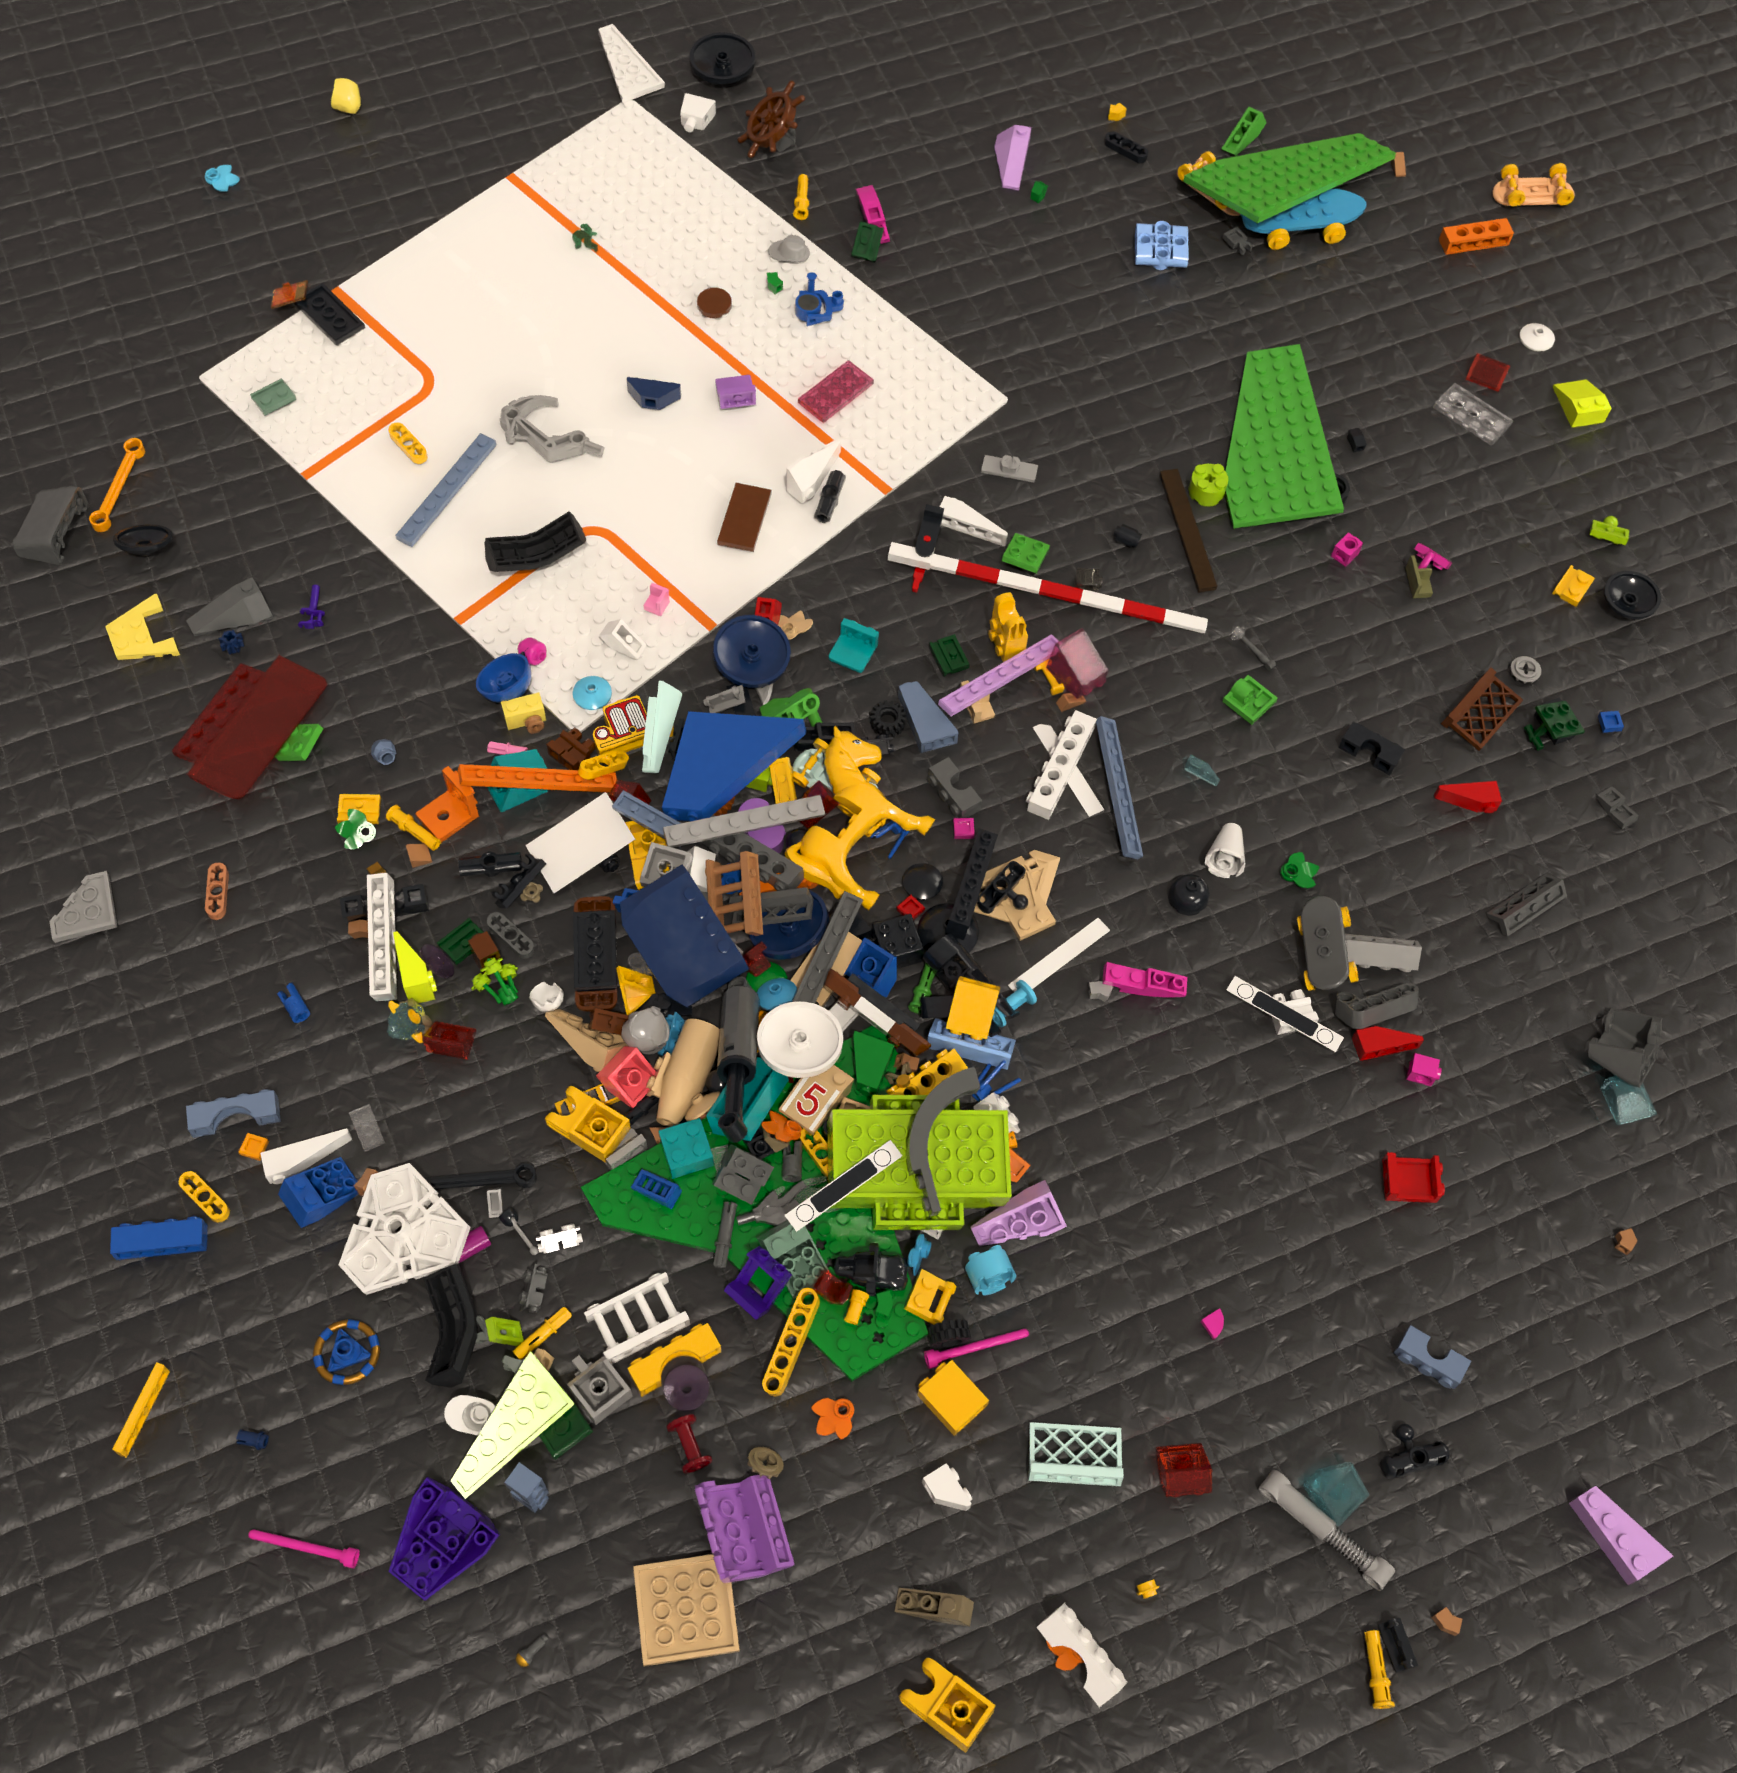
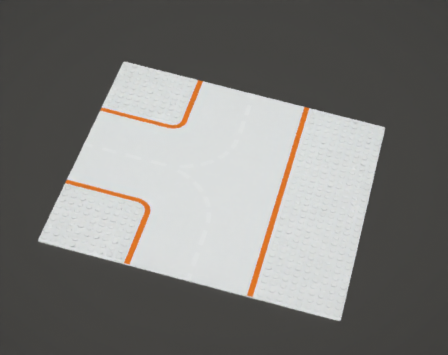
[199,99,1008,733]

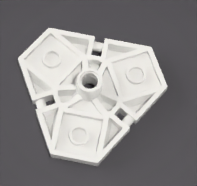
[339,1163,471,1295]

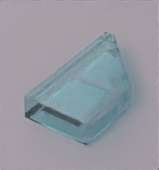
[1185,755,1220,786]

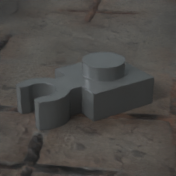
[1223,227,1253,255]

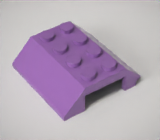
[695,1475,795,1584]

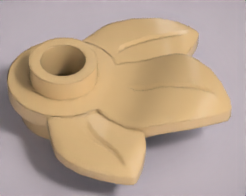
[778,611,813,640]

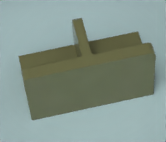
[1405,555,1433,598]

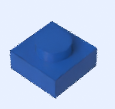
[1598,711,1624,733]

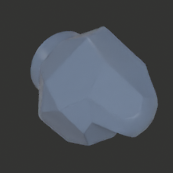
[371,739,397,765]

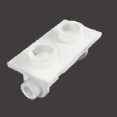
[536,1223,583,1254]

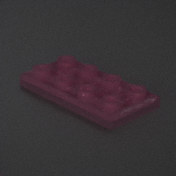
[798,360,874,423]

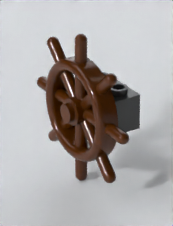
[738,80,805,158]

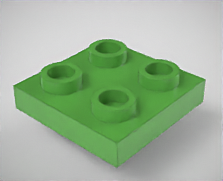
[1002,533,1050,574]
[1222,675,1278,725]
[274,724,323,761]

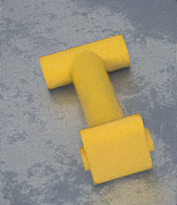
[1034,658,1064,696]

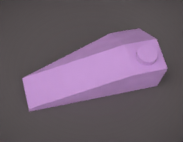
[994,125,1031,190]
[970,1180,1067,1246]

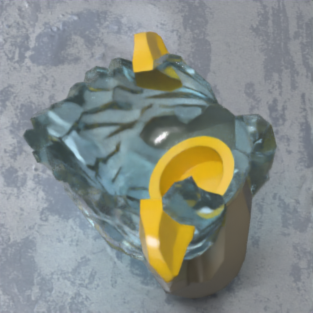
[387,998,433,1043]

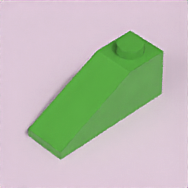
[1221,107,1267,156]

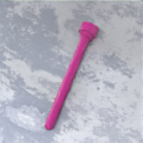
[924,1329,1029,1369]
[248,1529,360,1569]

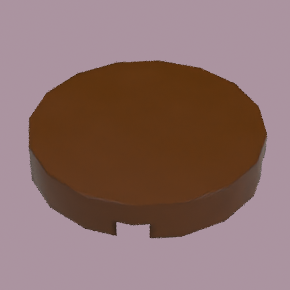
[697,288,732,318]

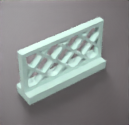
[1028,1422,1123,1486]

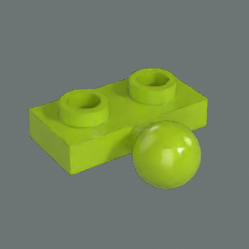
[1590,516,1629,545]

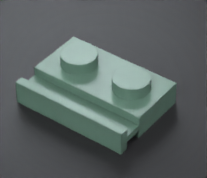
[250,378,297,416]

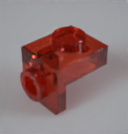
[812,1270,853,1305]

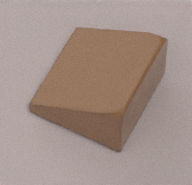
[406,844,432,868]

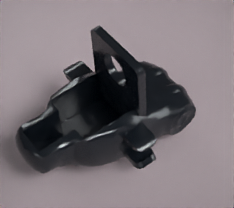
[834,1243,909,1296]

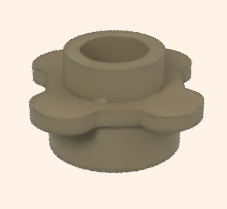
[520,882,543,903]

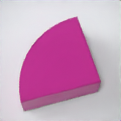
[1201,1309,1224,1340]

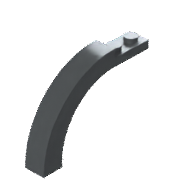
[906,1067,980,1217]

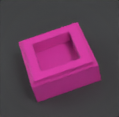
[953,818,975,839]

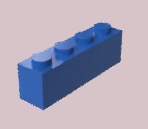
[110,1217,208,1260]

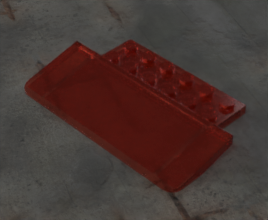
[172,655,327,799]

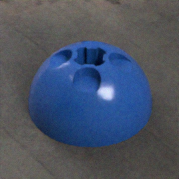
[476,653,531,703]

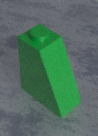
[853,1031,895,1096]

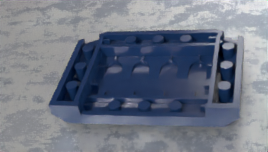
[620,864,749,1008]

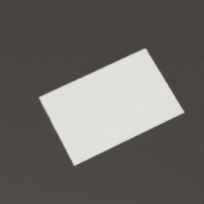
[525,792,635,893]

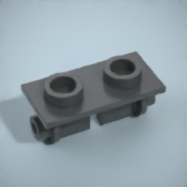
[518,1264,548,1313]

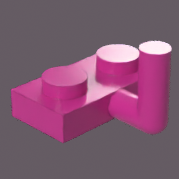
[1414,543,1452,570]

